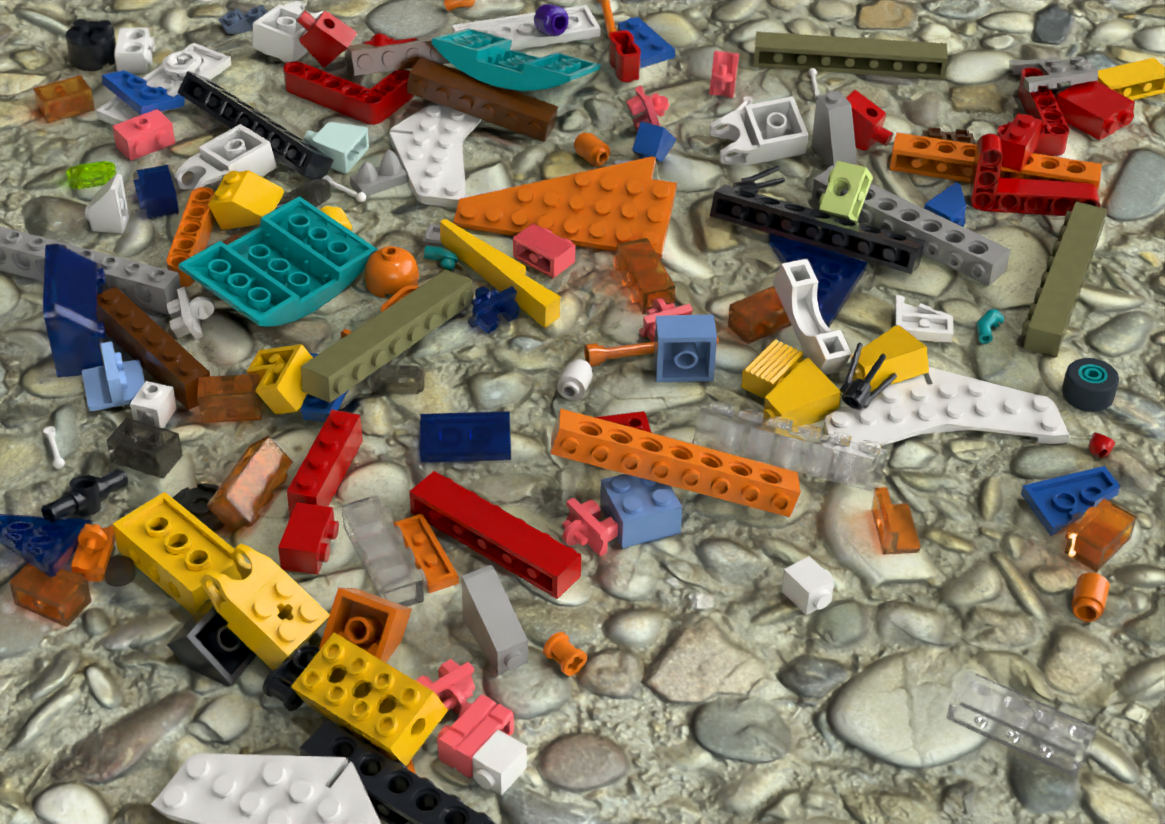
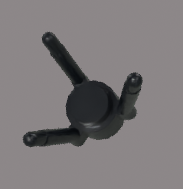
[733,166,791,203]
[840,342,897,410]

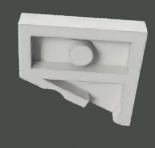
[895,295,954,343]

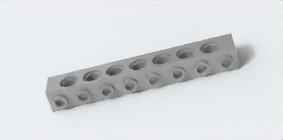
[812,165,1011,286]
[0,226,181,315]

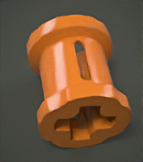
[543,632,587,676]

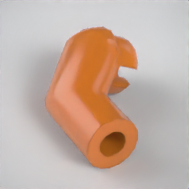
[443,0,475,11]

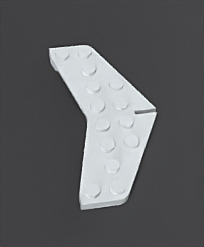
[389,102,482,208]
[824,367,1069,462]
[151,753,381,824]

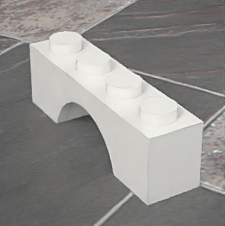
[772,259,852,375]

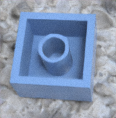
[654,314,717,382]
[600,474,682,548]

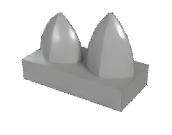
[350,149,408,197]

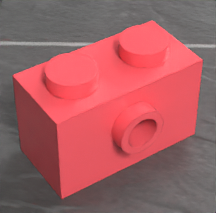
[112,109,175,161]

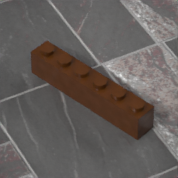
[407,57,559,142]
[91,286,214,410]

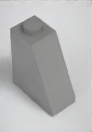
[811,91,857,167]
[461,565,528,674]

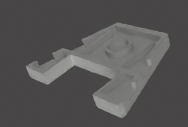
[1009,56,1098,92]

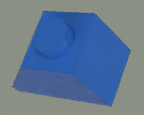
[632,122,676,162]
[924,182,966,227]

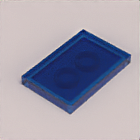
[420,411,511,463]

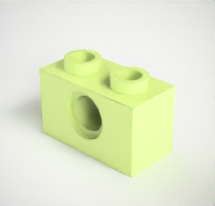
[819,161,873,221]

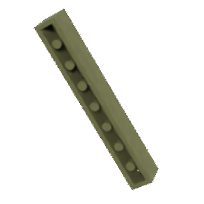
[753,31,948,79]
[1021,202,1107,357]
[301,270,474,403]

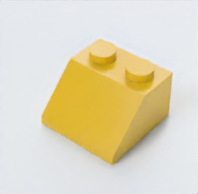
[208,170,284,230]

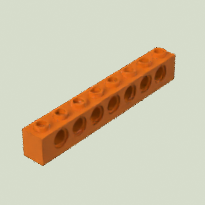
[889,132,1102,189]
[550,408,801,517]

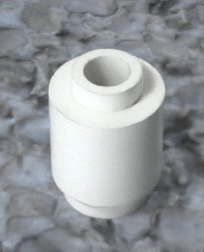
[557,359,593,401]

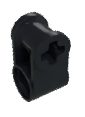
[263,645,320,711]

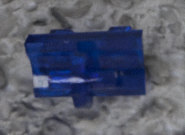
[468,286,521,334]

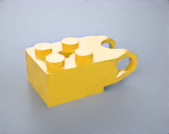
[200,543,330,670]

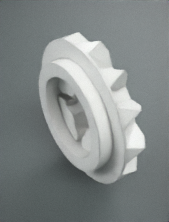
[162,51,202,78]

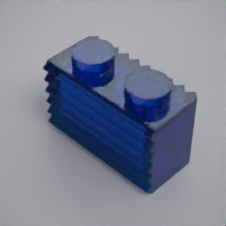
[133,165,179,219]

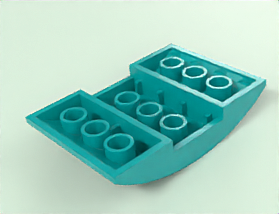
[431,28,601,91]
[179,196,378,327]

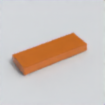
[393,513,459,594]

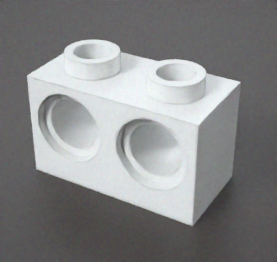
[114,27,155,74]

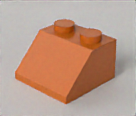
[319,588,412,663]

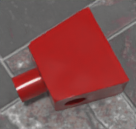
[296,10,357,68]
[846,90,894,151]

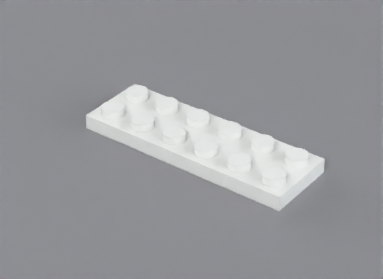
[452,5,601,50]
[96,43,231,125]

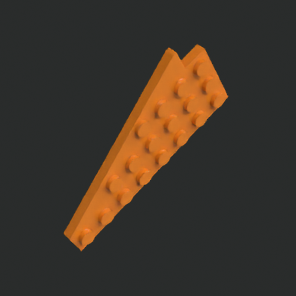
[453,157,677,258]

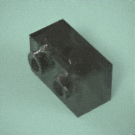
[107,417,183,479]

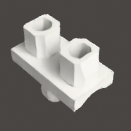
[167,286,214,340]

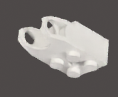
[252,1,333,63]
[709,96,809,166]
[174,124,277,193]

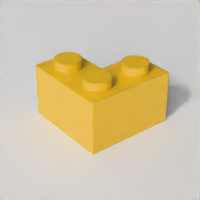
[246,344,313,415]

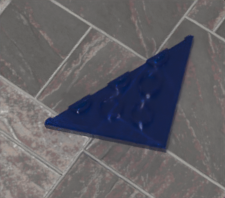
[769,234,867,328]
[0,514,93,577]

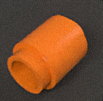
[574,133,610,167]
[1071,572,1110,622]

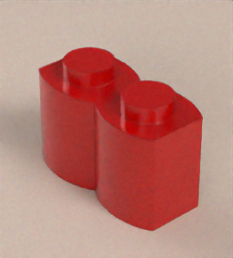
[609,30,641,83]

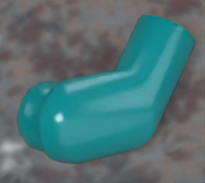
[424,245,458,271]
[976,309,1004,344]

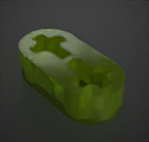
[66,161,117,189]

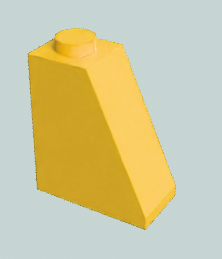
[851,325,929,392]
[762,358,841,436]

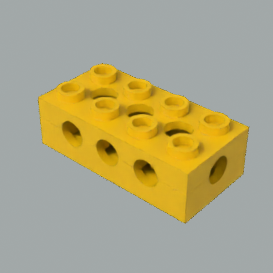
[112,492,245,615]
[291,633,448,766]

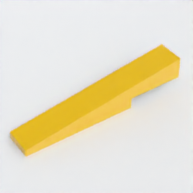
[440,219,560,328]

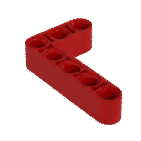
[283,61,414,125]
[996,67,1070,156]
[970,133,1101,216]

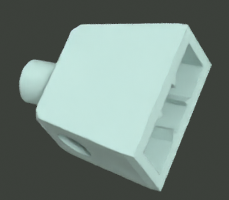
[304,122,369,174]

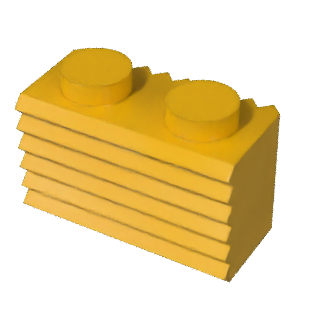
[741,339,803,399]

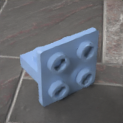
[82,341,145,411]

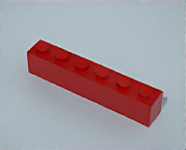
[409,471,581,599]

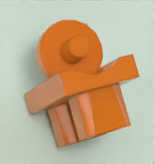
[71,524,116,582]

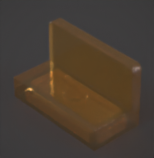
[871,487,921,555]

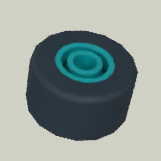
[1062,358,1119,412]

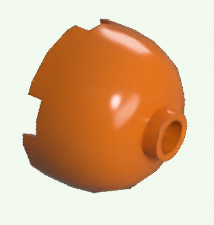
[364,246,419,298]

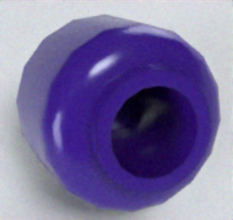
[534,3,569,37]

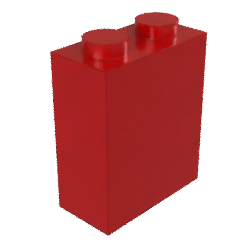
[1056,81,1135,141]

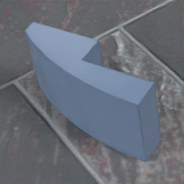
[218,4,268,34]

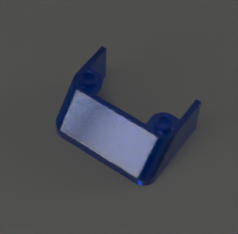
[43,243,106,378]

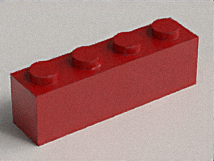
[287,409,363,516]

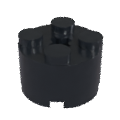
[65,19,116,71]

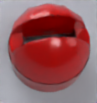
[1088,432,1116,458]

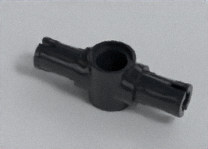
[41,468,128,523]

